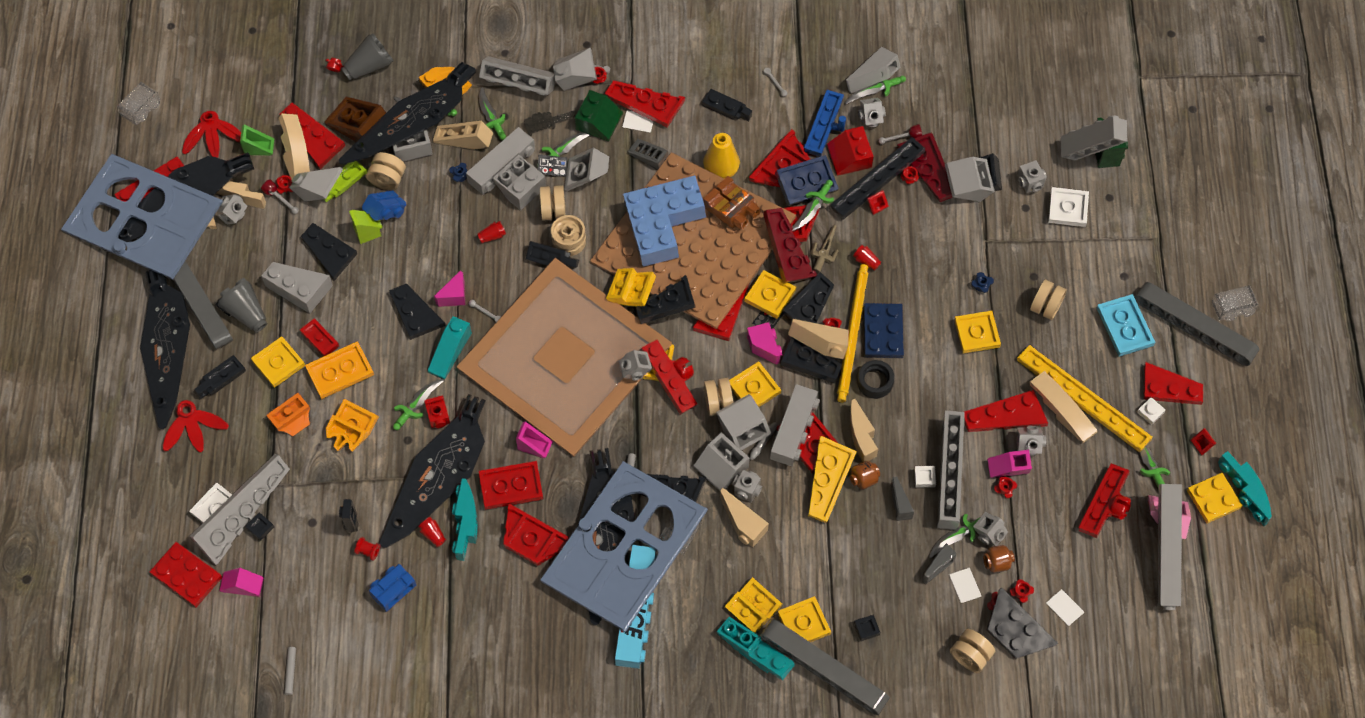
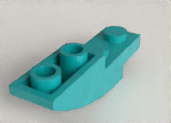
[1218,451,1272,526]
[452,478,478,561]
[717,617,795,681]

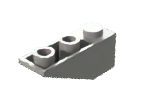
[846,47,901,93]

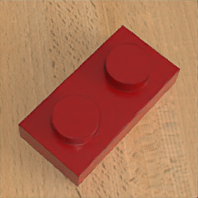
[300,318,340,357]

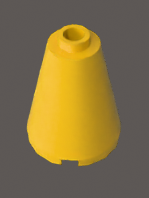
[703,133,740,179]

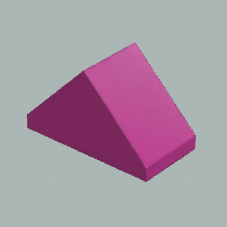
[434,271,465,307]
[516,422,553,458]
[220,568,264,597]

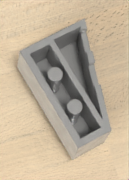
[261,262,333,314]

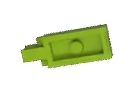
[323,161,367,202]

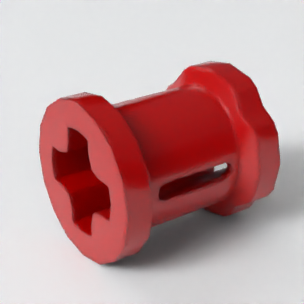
[354,537,381,561]

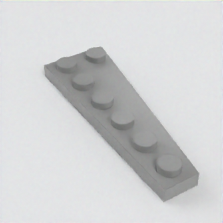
[190,454,290,565]

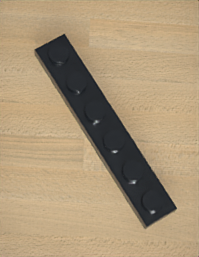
[831,137,925,220]

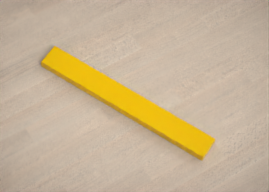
[1017,345,1153,453]

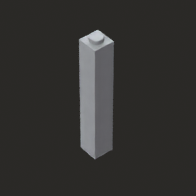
[1158,484,1182,610]

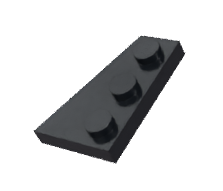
[301,223,357,281]
[782,272,834,323]
[636,275,696,324]
[637,474,706,502]

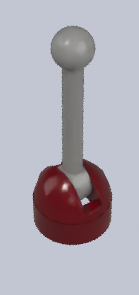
[878,124,922,145]
[261,179,299,214]

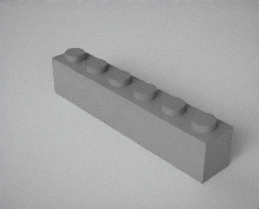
[937,411,965,530]

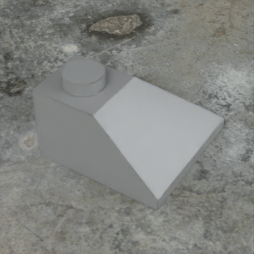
[553,48,597,91]
[564,147,609,191]
[290,167,343,201]

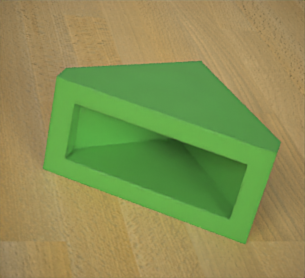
[240,125,274,156]

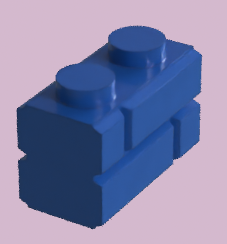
[362,191,406,221]
[369,564,417,612]

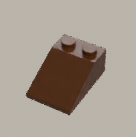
[324,97,386,142]

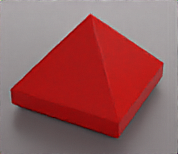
[867,190,889,215]
[1191,428,1216,455]

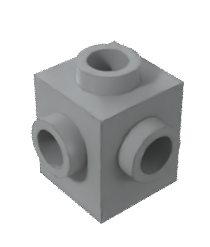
[858,97,886,127]
[1017,160,1047,193]
[215,194,247,225]
[619,350,652,381]
[1016,426,1046,455]
[732,470,762,503]
[973,512,1008,546]

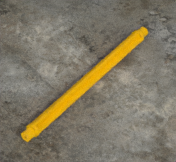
[837,264,869,403]

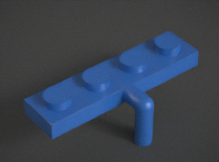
[804,90,846,157]

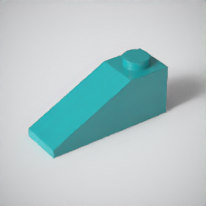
[428,316,472,380]

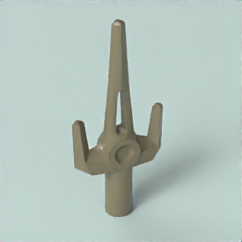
[810,225,838,273]

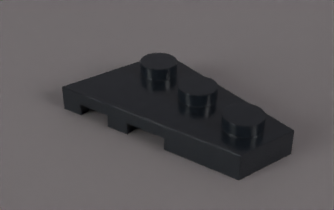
[389,284,446,340]
[781,337,842,383]

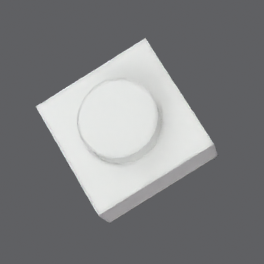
[1137,398,1165,425]
[914,466,936,487]

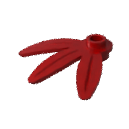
[182,111,241,158]
[163,400,229,452]

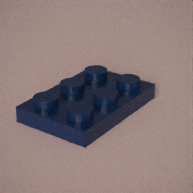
[775,155,839,206]
[864,303,904,358]

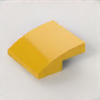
[606,268,656,306]
[725,577,783,633]

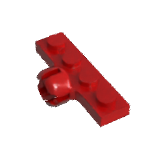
[640,339,698,415]
[1078,463,1131,538]

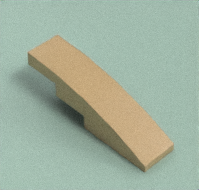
[279,113,310,183]
[217,179,266,209]
[1030,371,1097,443]

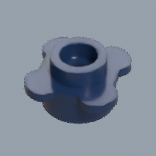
[449,163,467,182]
[972,272,994,293]

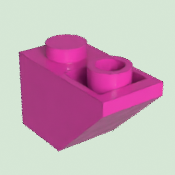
[747,322,782,364]
[987,450,1032,478]

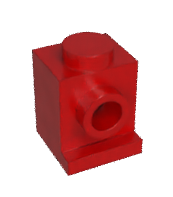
[424,395,450,428]

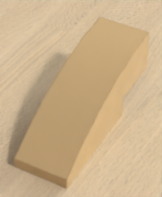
[850,399,878,462]

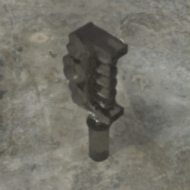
[524,110,576,136]

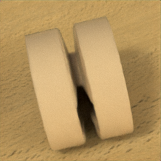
[366,152,406,191]
[540,185,565,221]
[551,215,586,256]
[1030,279,1067,321]
[704,378,733,416]
[950,629,995,673]

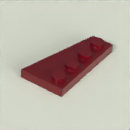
[897,132,954,202]
[762,208,817,284]

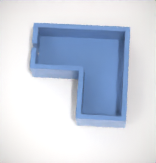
[623,176,706,267]

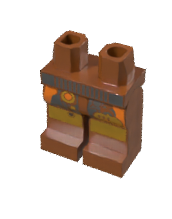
[703,176,760,230]

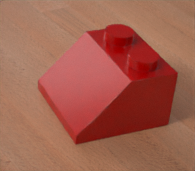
[827,126,874,176]

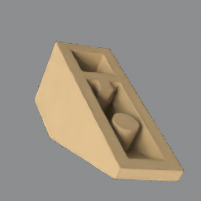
[433,121,493,150]
[788,319,849,359]
[720,488,769,547]

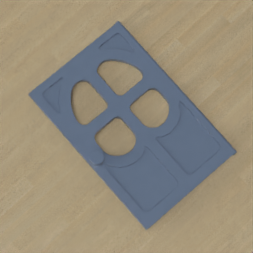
[61,154,223,279]
[540,461,708,632]

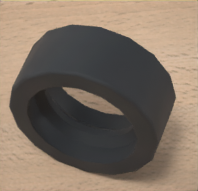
[857,360,895,399]

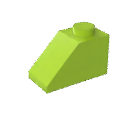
[349,210,383,244]

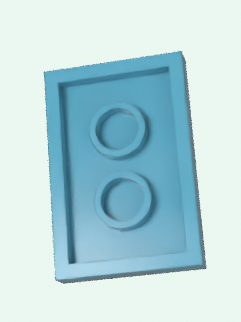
[1096,294,1155,357]

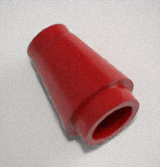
[477,221,506,243]
[853,245,881,271]
[418,517,446,547]

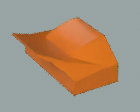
[266,393,310,436]

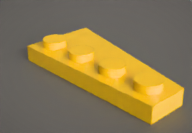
[808,436,857,523]

